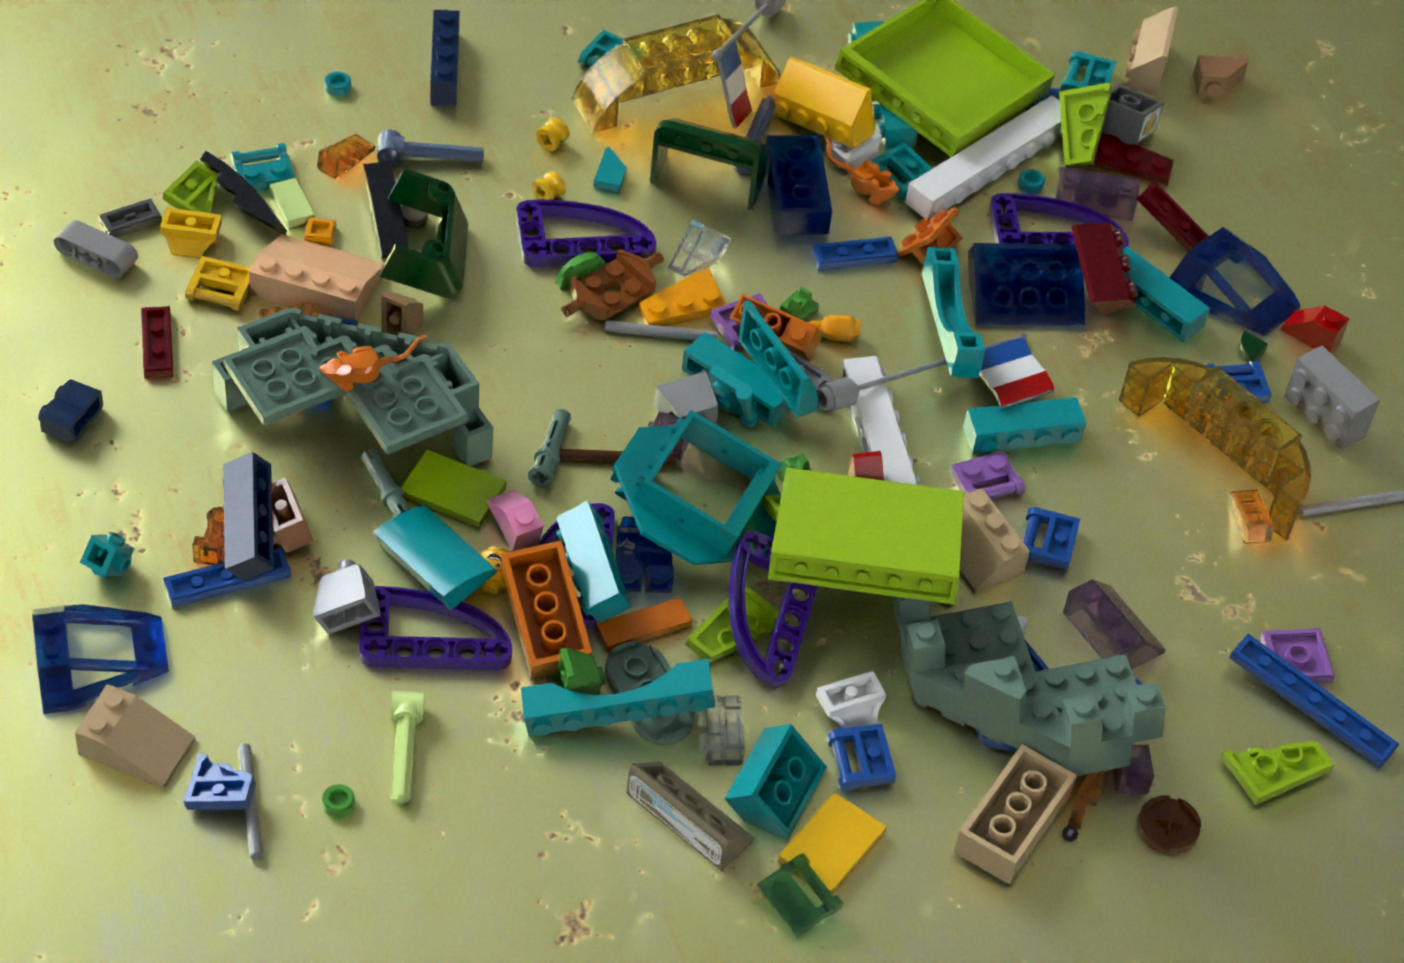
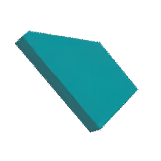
[593,147,627,192]

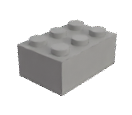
[1284,345,1380,450]

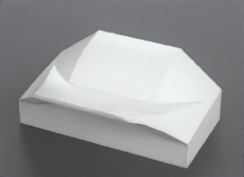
[825,130,882,169]
[816,671,886,728]

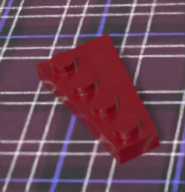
[1087,133,1174,185]

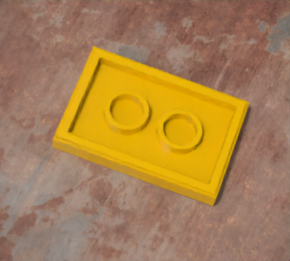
[778,792,886,897]

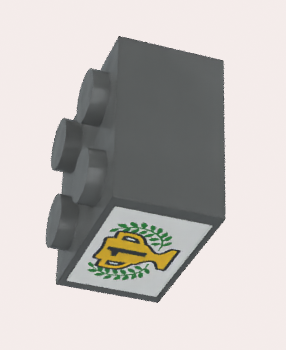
[1101,84,1164,144]

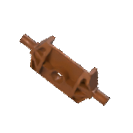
[561,249,664,320]

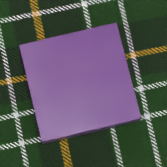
[1260,628,1335,684]

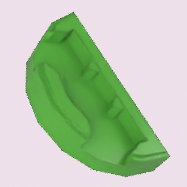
[555,252,606,289]

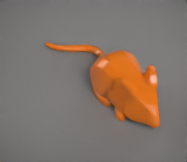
[825,137,899,205]
[319,334,427,392]

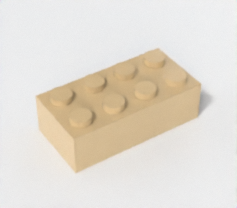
[954,744,1077,884]

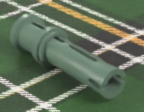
[528,409,571,487]

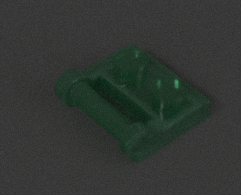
[757,853,844,939]

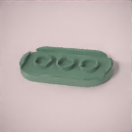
[604,641,695,745]

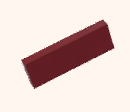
[1136,180,1210,257]
[141,306,174,379]

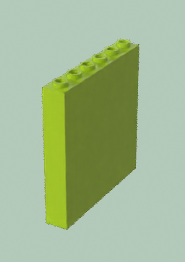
[835,0,1055,157]
[768,468,964,605]

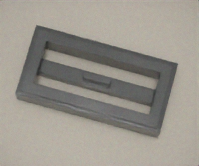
[99,198,162,238]

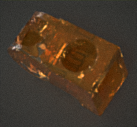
[192,507,225,565]

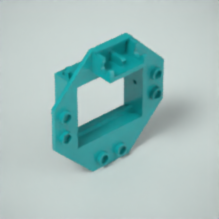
[610,410,782,566]

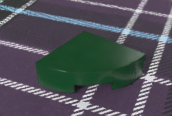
[1239,330,1268,363]

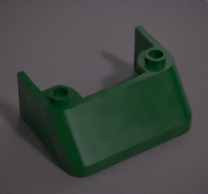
[650,119,768,210]
[379,168,468,299]

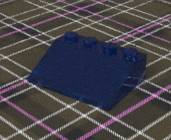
[968,243,1085,326]

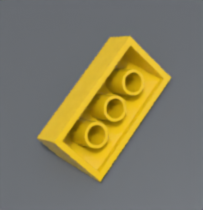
[774,56,875,149]

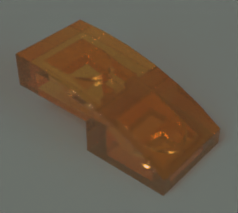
[1068,771,1105,830]

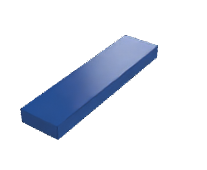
[163,548,291,607]

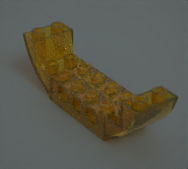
[572,14,781,133]
[1119,357,1311,541]

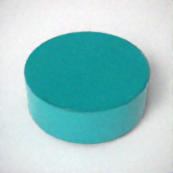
[324,71,351,96]
[1017,169,1045,194]

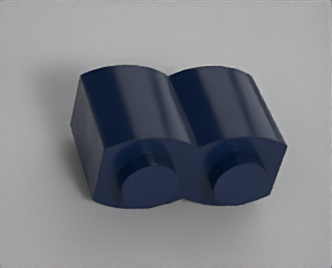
[38,379,103,444]

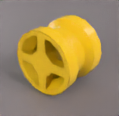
[536,117,570,151]
[532,171,566,200]

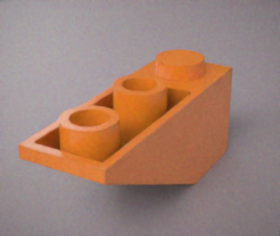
[730,294,821,361]

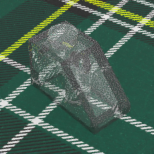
[668,219,731,277]

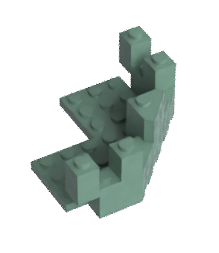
[212,307,493,466]
[893,596,1166,776]

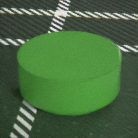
[322,784,355,818]

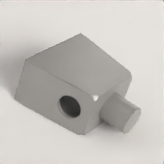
[654,371,718,425]
[313,559,380,634]

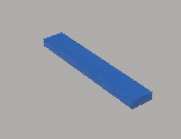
[1229,633,1399,769]

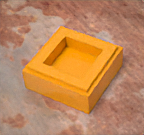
[304,217,336,247]

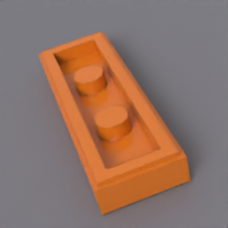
[596,597,693,653]

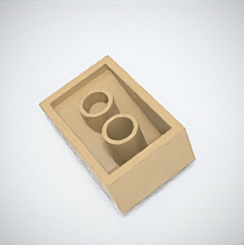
[75,684,195,788]

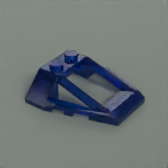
[1169,227,1301,336]
[32,604,169,714]

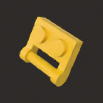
[185,256,251,312]

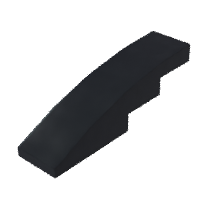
[200,150,287,235]
[363,161,409,259]

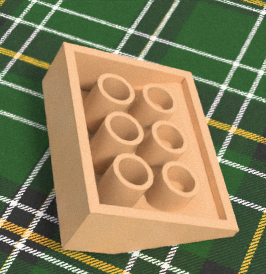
[249,234,385,321]

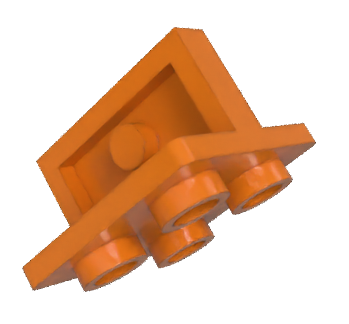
[897,207,962,265]

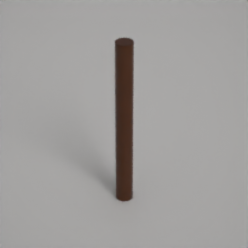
[560,448,677,465]

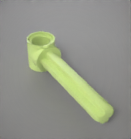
[391,691,425,805]

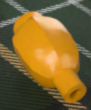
[810,315,861,342]

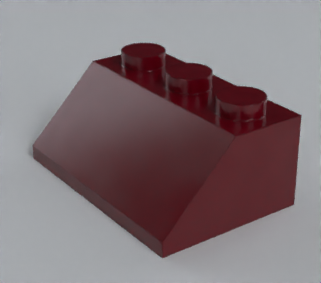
[1071,223,1138,316]

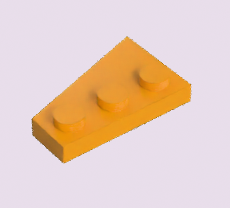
[639,266,727,326]

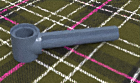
[733,95,775,174]
[377,130,484,166]

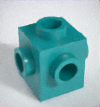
[79,532,135,579]

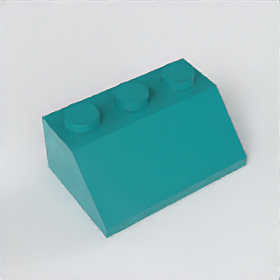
[725,724,827,839]

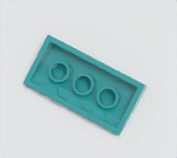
[738,300,818,418]
[373,505,497,611]

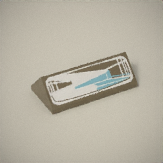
[626,762,755,871]

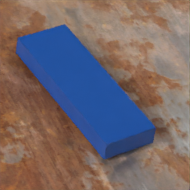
[812,236,898,271]

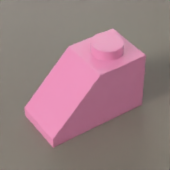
[487,490,544,551]

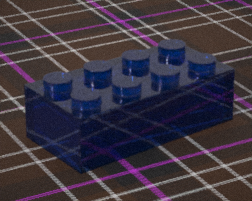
[765,135,832,235]

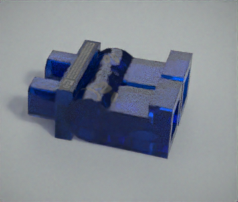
[615,516,674,593]

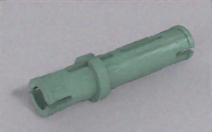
[361,449,410,517]

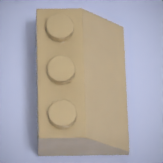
[1124,6,1178,95]
[959,488,1030,593]

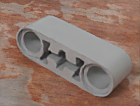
[54,220,138,279]

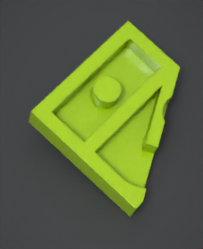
[162,160,219,213]

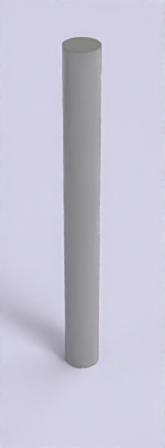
[605,320,718,341]
[1298,490,1404,517]
[238,744,263,860]

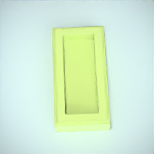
[269,178,315,228]

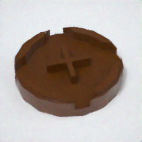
[1137,795,1201,855]

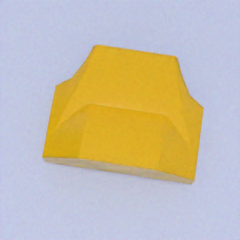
[160,207,222,258]

